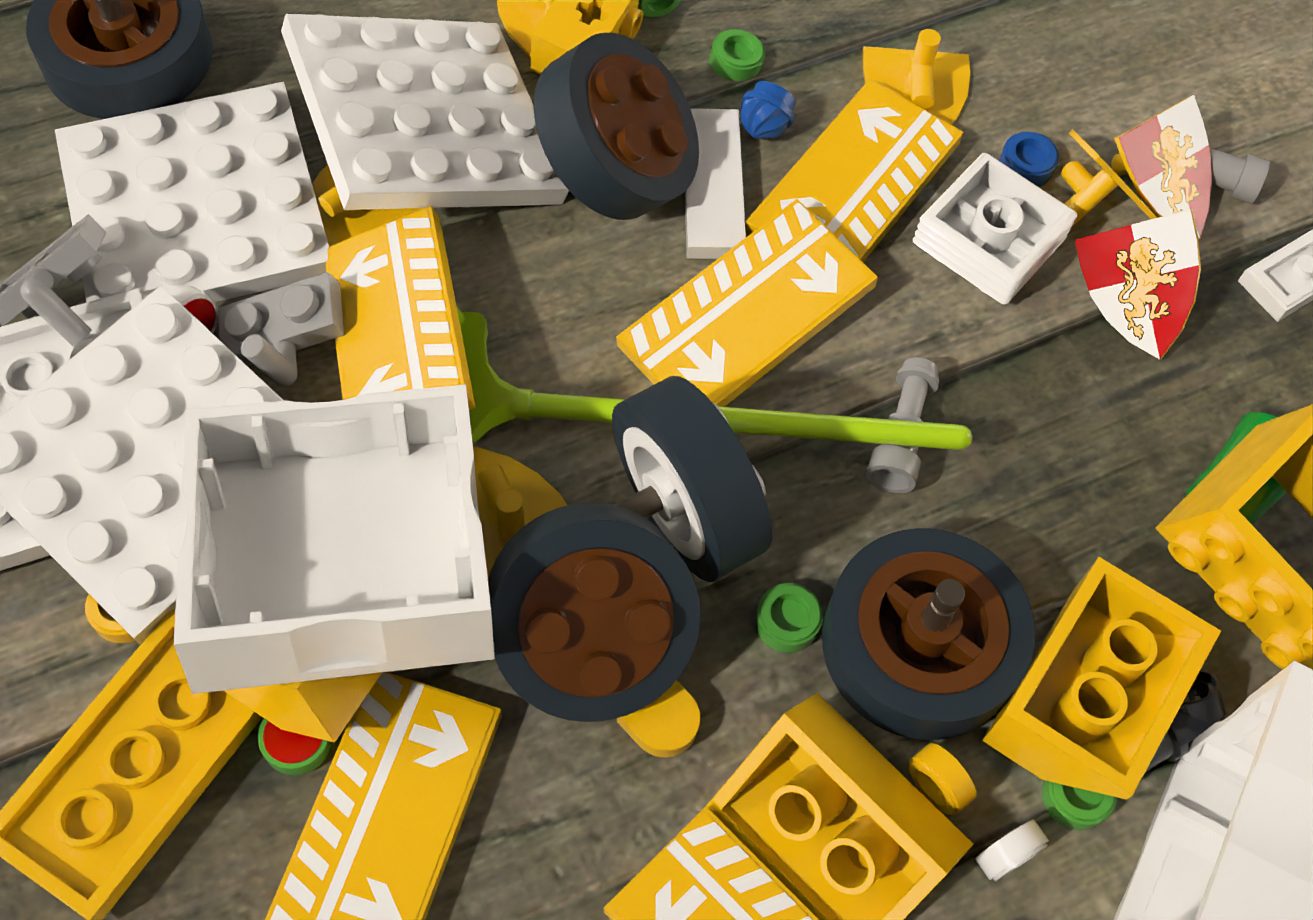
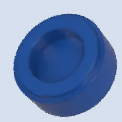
[999,132,1059,187]

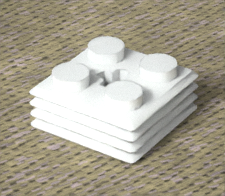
[913,153,1077,304]

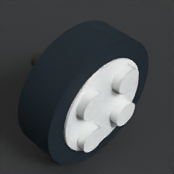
[612,376,772,582]

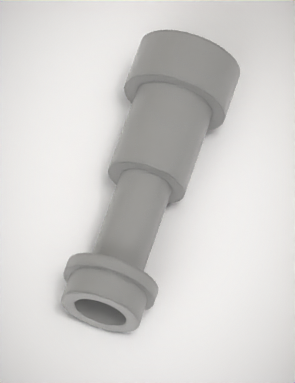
[1210,148,1270,204]
[866,357,939,493]

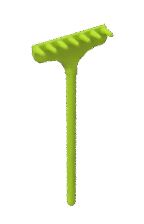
[456,305,972,450]

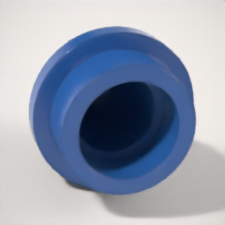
[740,81,796,140]

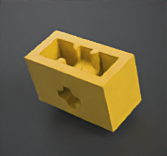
[531,0,644,75]

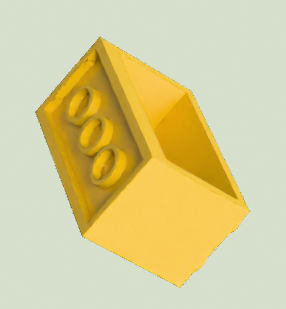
[1155,404,1313,670]

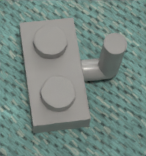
[0,214,106,347]
[218,272,345,387]

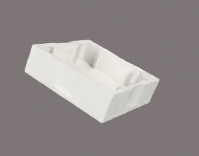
[174,385,495,694]
[1114,661,1313,920]

